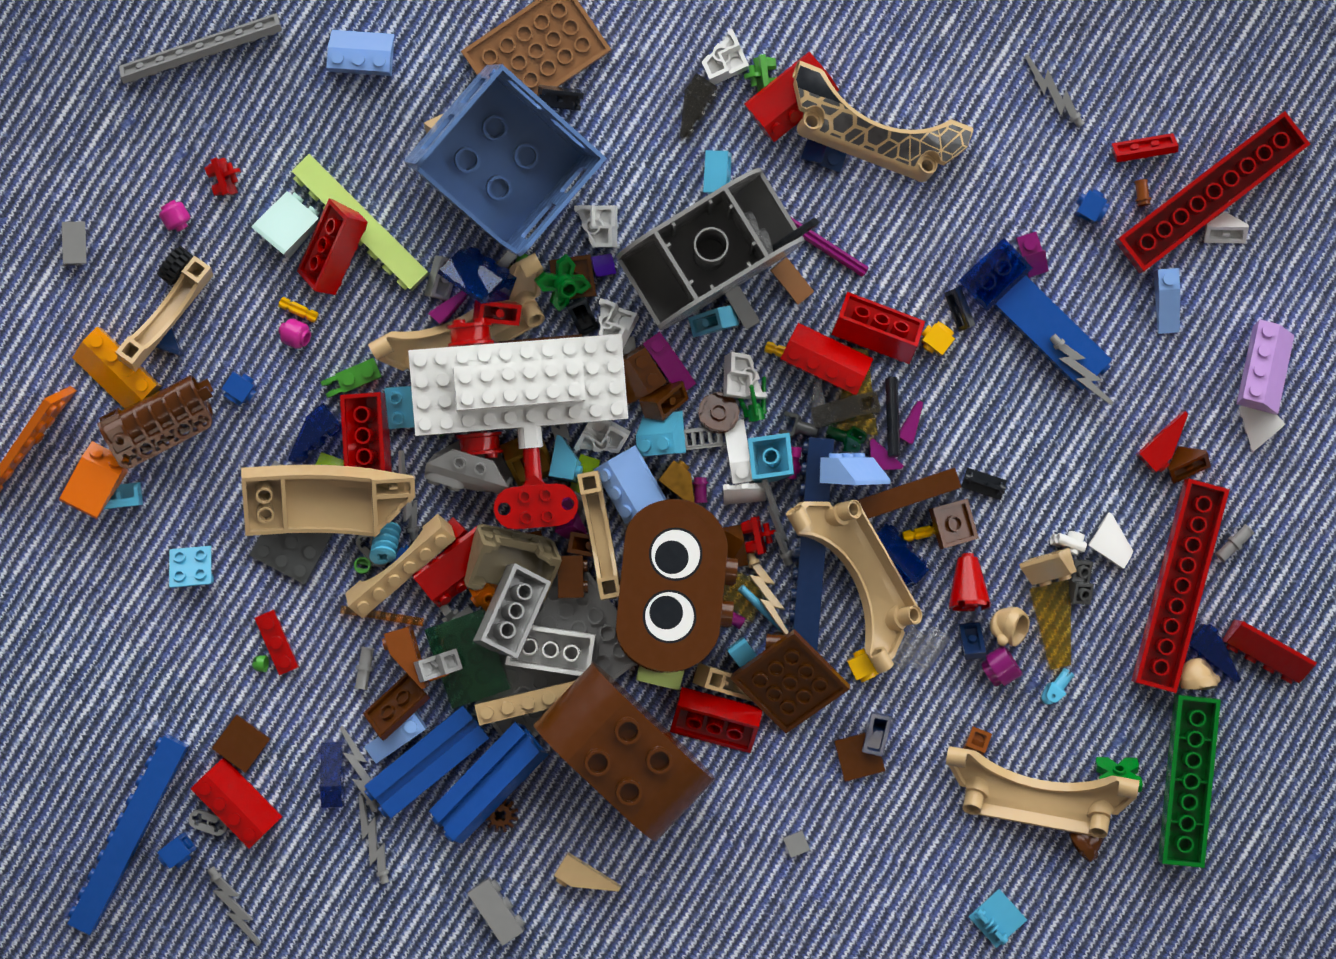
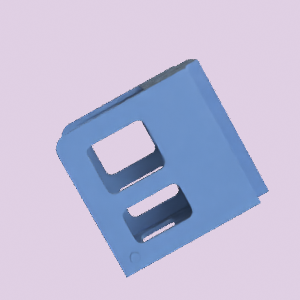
[404,64,607,256]

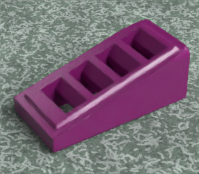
[428,290,469,325]
[900,400,923,445]

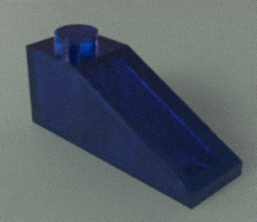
[1189,623,1241,684]
[320,742,345,808]

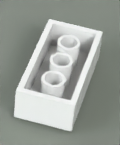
[505,625,596,676]

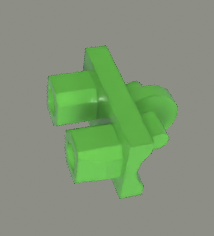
[744,54,777,92]

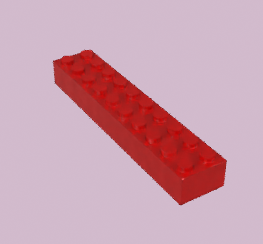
[1115,111,1310,274]
[1131,478,1230,693]

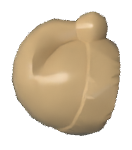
[990,607,1030,647]
[1179,658,1221,690]

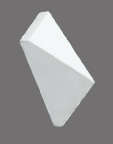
[1203,211,1249,243]

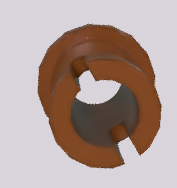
[1134,179,1152,207]

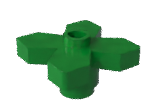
[534,254,591,311]
[1095,757,1143,792]

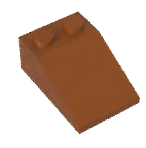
[382,625,429,689]

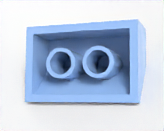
[326,30,395,76]
[594,445,667,524]
[820,453,890,485]

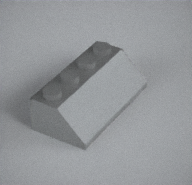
[473,563,551,659]

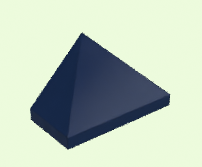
[156,328,183,356]

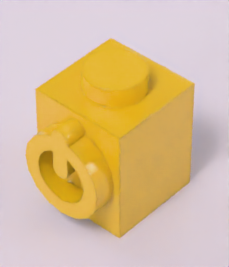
[921,321,955,356]
[846,648,879,683]

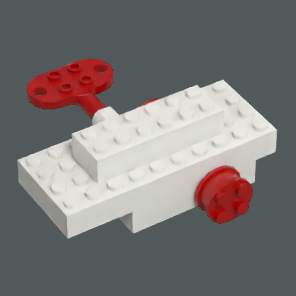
[408,318,628,529]

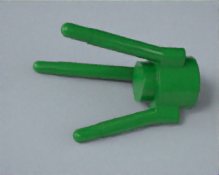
[737,376,767,422]

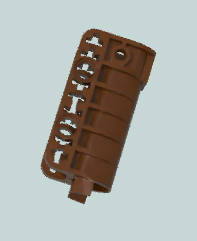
[97,375,214,469]

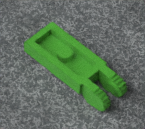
[321,358,382,398]

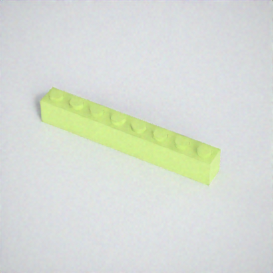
[292,154,430,291]

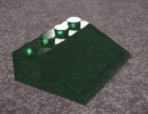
[424,609,512,709]

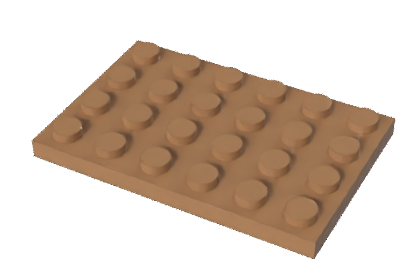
[461,0,612,95]

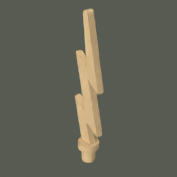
[747,553,788,635]

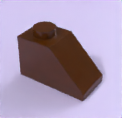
[639,381,689,421]
[567,532,613,557]

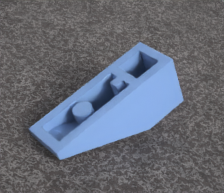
[1153,268,1180,334]
[364,711,428,763]

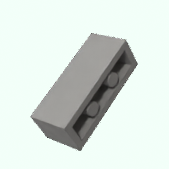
[467,877,525,946]

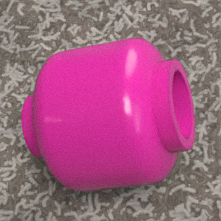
[159,200,191,232]
[279,319,311,349]

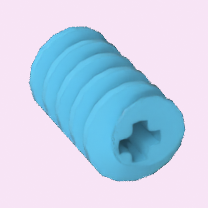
[369,521,401,565]

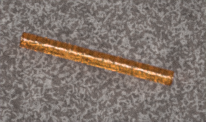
[340,605,424,626]

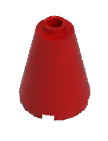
[949,553,991,611]

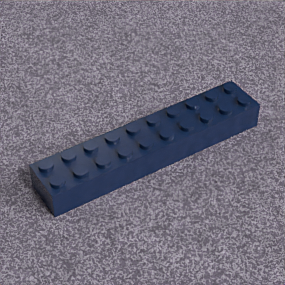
[788,437,834,650]

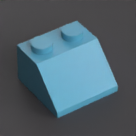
[636,411,686,457]
[748,433,794,483]

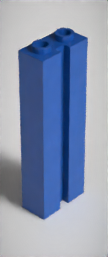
[991,272,1112,391]
[364,705,490,818]
[429,722,549,843]

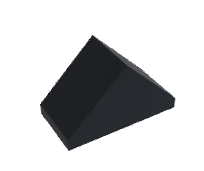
[566,297,599,336]

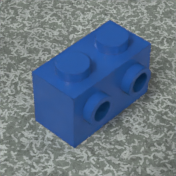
[157,832,197,869]

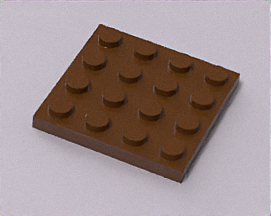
[730,629,850,733]

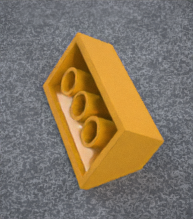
[72,327,162,409]

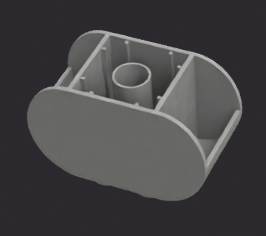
[616,168,805,330]

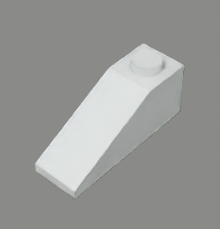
[725,419,753,484]

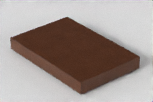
[363,673,430,741]

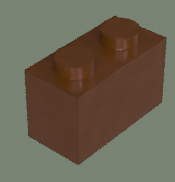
[558,555,588,598]

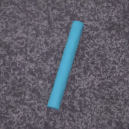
[738,584,787,633]

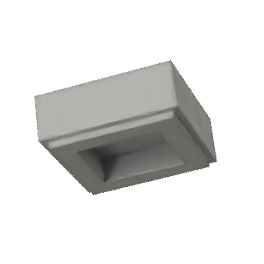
[783,830,810,858]

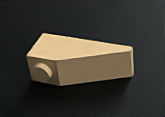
[692,663,752,701]
[554,852,621,892]

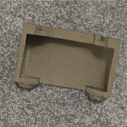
[464,524,562,602]

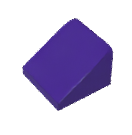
[591,253,617,279]

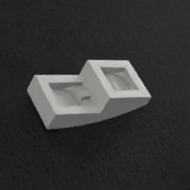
[413,649,463,683]

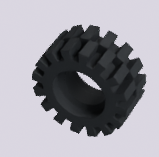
[157,246,193,286]

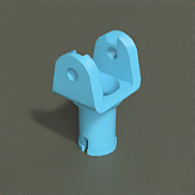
[1041,668,1074,705]

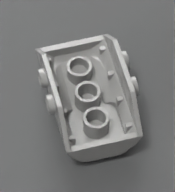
[424,441,514,494]

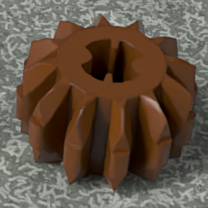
[485,798,518,832]

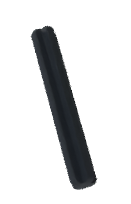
[885,376,900,458]

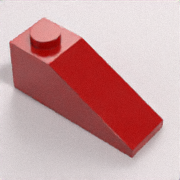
[1136,411,1188,473]

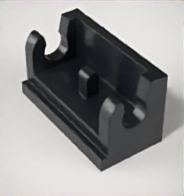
[537,85,584,111]

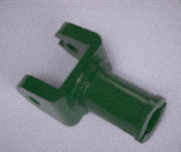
[825,425,867,453]

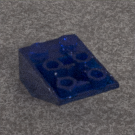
[288,403,342,464]

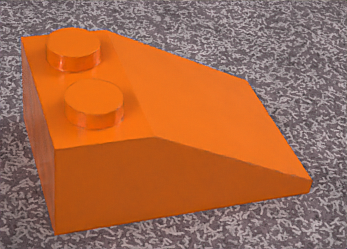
[59,441,129,519]

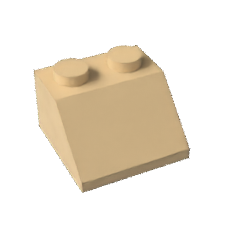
[1019,548,1077,587]

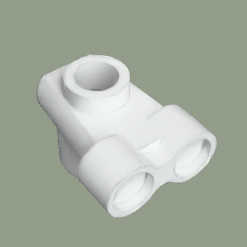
[1050,531,1087,555]

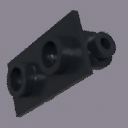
[961,467,1007,500]

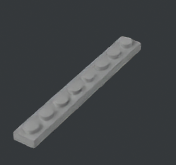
[119,13,282,84]

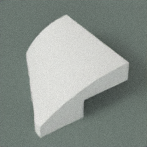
[702,29,749,86]
[574,205,617,248]
[599,298,639,348]
[723,352,767,399]
[1239,406,1285,452]
[573,421,631,453]
[723,483,766,505]
[1088,512,1133,569]

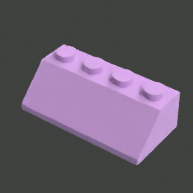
[1236,319,1294,415]

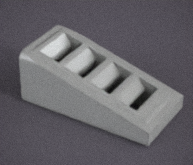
[684,427,724,451]

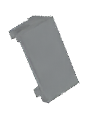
[62,221,87,266]

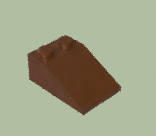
[623,344,667,405]

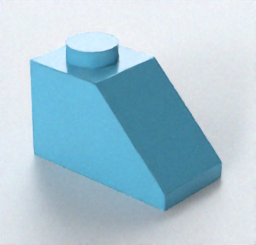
[688,305,739,338]
[549,435,583,483]
[727,637,757,668]

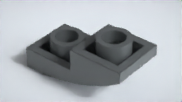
[1069,559,1094,605]

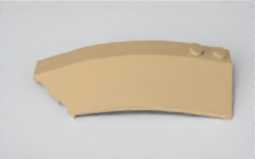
[241,465,415,538]

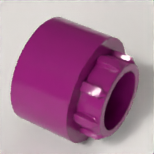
[981,646,1023,686]

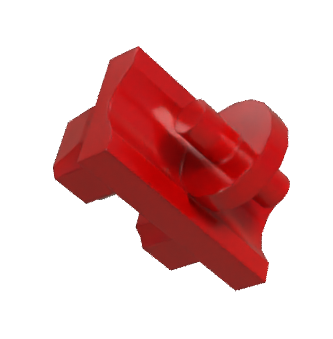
[204,157,241,196]
[741,516,777,555]

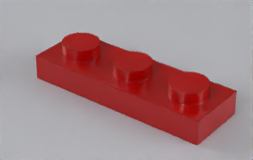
[1112,133,1179,162]
[254,609,299,676]

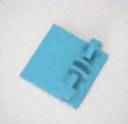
[384,386,414,429]
[169,546,214,588]
[968,889,1027,948]

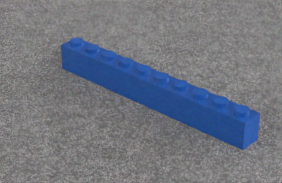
[67,734,190,935]

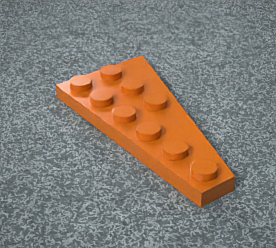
[0,386,77,492]

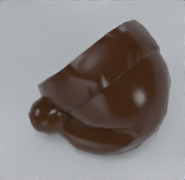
[1069,832,1104,863]

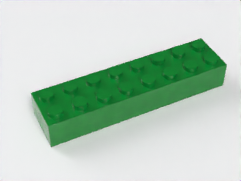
[1158,694,1221,868]

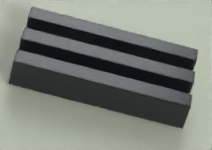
[944,286,975,332]

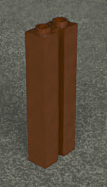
[857,468,962,519]

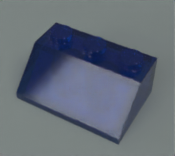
[956,238,1033,311]
[438,247,517,304]
[876,523,929,588]

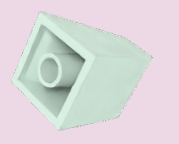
[252,191,320,258]

